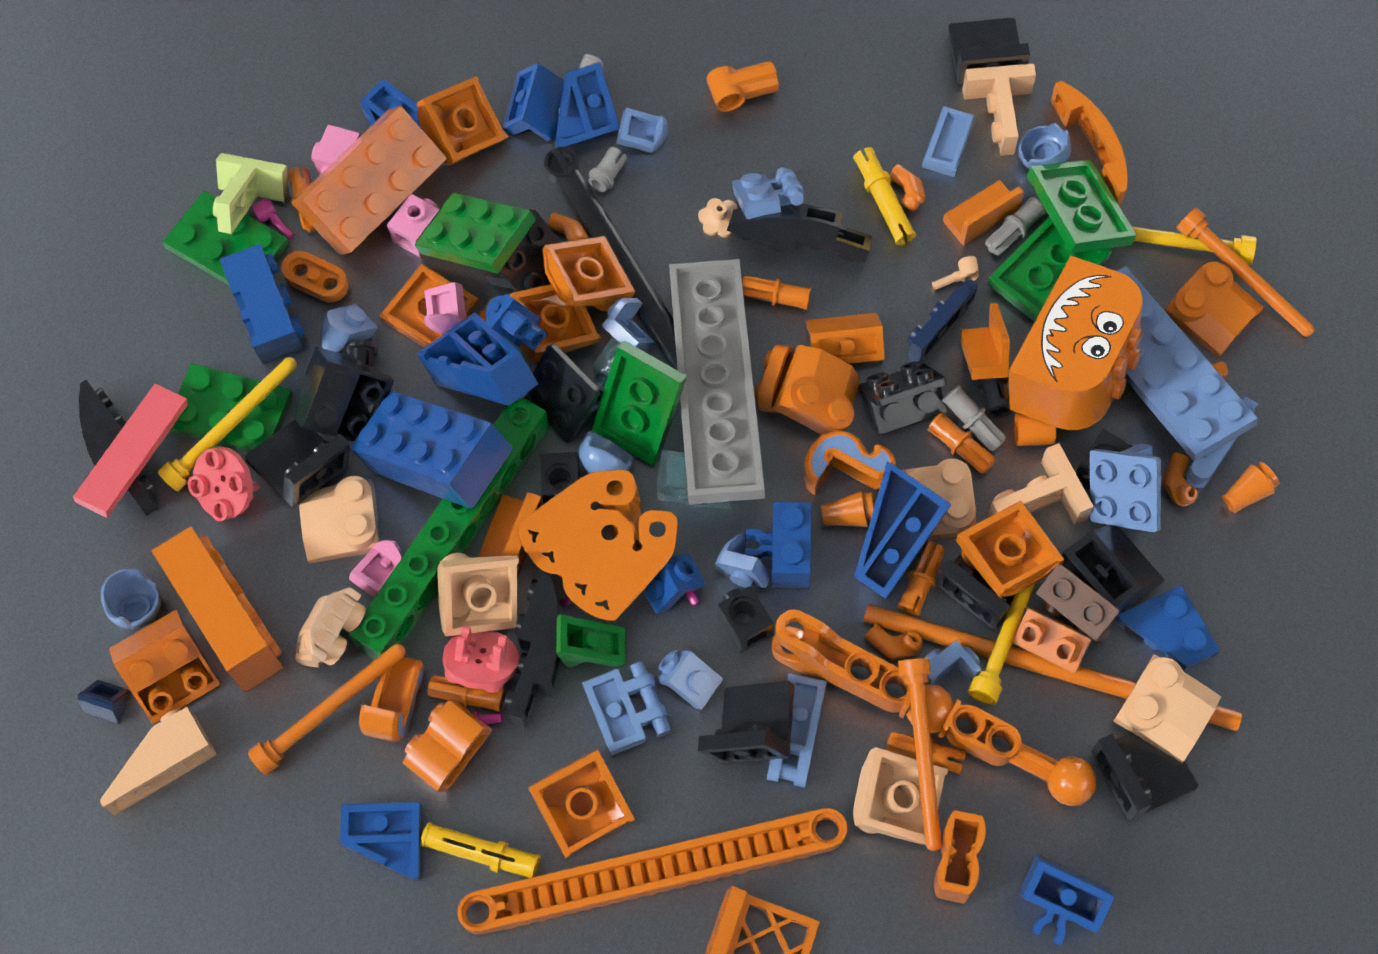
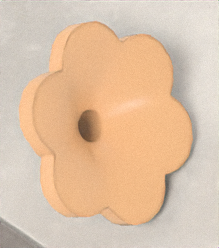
[698,198,737,237]

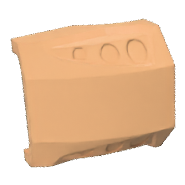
[295,587,366,668]

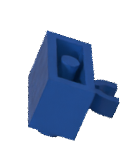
[745,502,811,589]
[1019,854,1115,946]

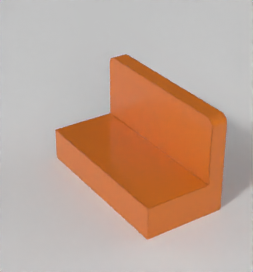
[943,180,1024,246]
[960,303,1010,380]
[806,313,885,364]
[478,492,543,575]

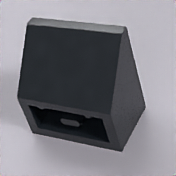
[290,346,394,442]
[1061,525,1165,614]

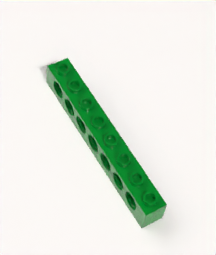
[349,398,550,659]

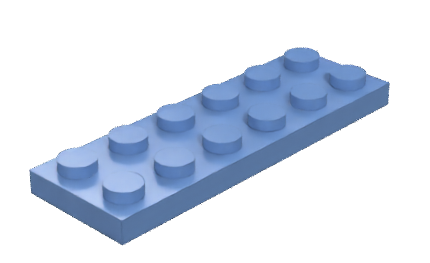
[1117,267,1258,462]

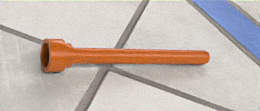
[1176,207,1315,337]
[248,644,405,775]
[898,658,942,851]

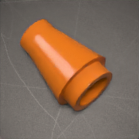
[1221,462,1280,514]
[821,490,874,527]

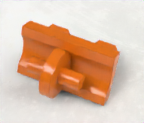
[1012,607,1093,674]

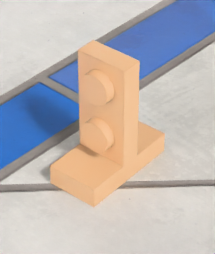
[962,64,1036,156]
[988,443,1094,525]

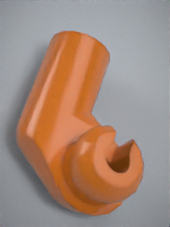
[889,164,926,211]
[547,212,588,242]
[1162,453,1198,507]
[864,623,923,660]

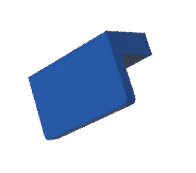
[502,63,564,141]

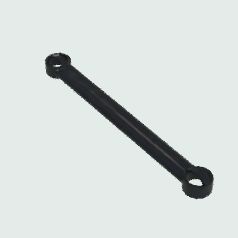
[544,147,678,370]

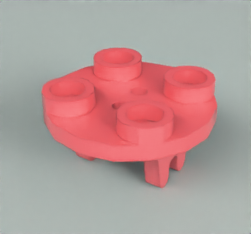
[188,446,260,522]
[442,625,519,693]

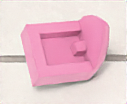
[424,282,466,335]
[349,540,403,598]

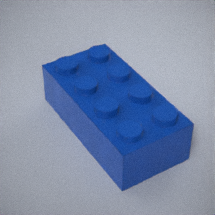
[350,391,513,509]

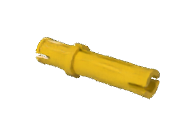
[853,147,917,246]
[421,822,541,878]

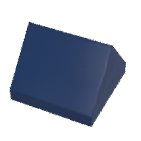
[77,680,131,723]

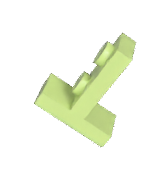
[213,153,289,234]

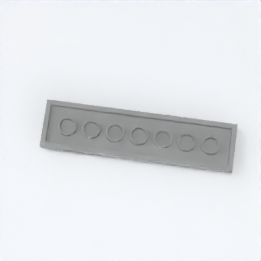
[669,259,765,504]

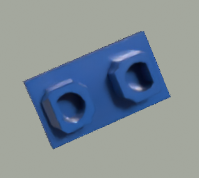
[484,293,547,350]

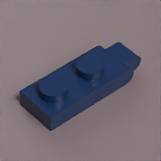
[908,280,977,363]

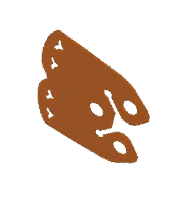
[518,470,678,621]

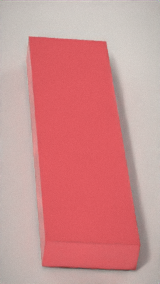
[73,384,188,518]

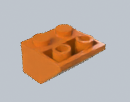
[109,609,221,724]

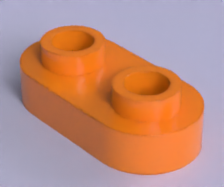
[281,251,349,303]
[754,344,794,414]

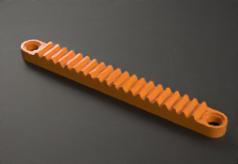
[458,808,847,935]

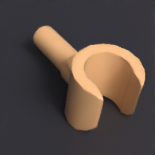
[932,256,979,290]

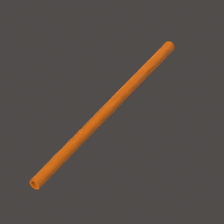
[863,604,1242,731]

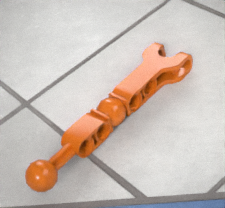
[772,610,1097,806]

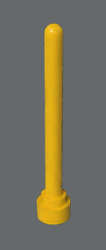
[1132,227,1257,265]
[157,357,297,492]
[968,583,1036,705]

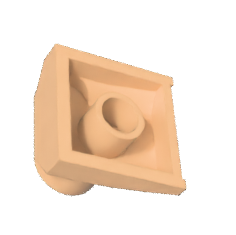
[902,459,976,541]
[299,476,381,564]
[437,553,519,637]
[1113,654,1221,763]
[853,747,948,845]

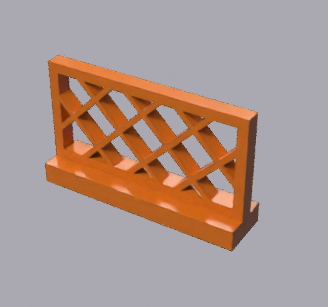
[705,886,820,954]

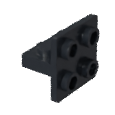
[484,209,562,292]
[523,344,603,442]
[858,361,947,435]

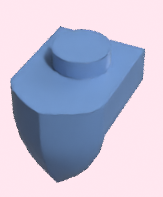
[617,107,669,153]
[320,304,377,352]
[714,532,772,588]

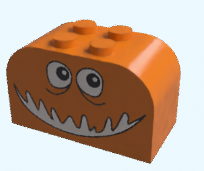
[1008,256,1143,430]

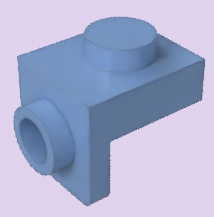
[602,298,655,353]
[924,640,981,685]
[655,650,723,709]

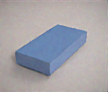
[922,106,976,178]

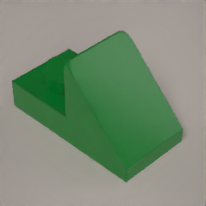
[556,615,625,668]

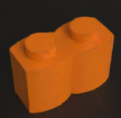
[402,700,492,792]
[934,810,986,904]

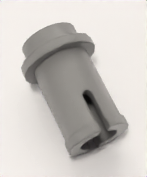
[588,147,627,192]

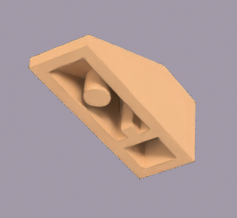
[99,707,217,816]

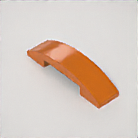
[1050,81,1128,208]

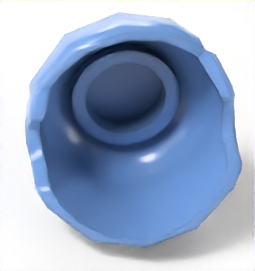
[1018,123,1072,169]
[578,431,633,482]
[101,569,162,629]

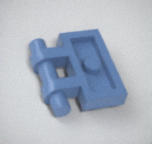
[732,167,804,219]
[582,661,671,756]

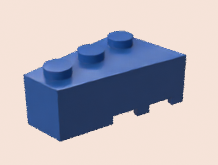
[220,244,305,364]
[416,313,538,405]
[854,461,951,599]

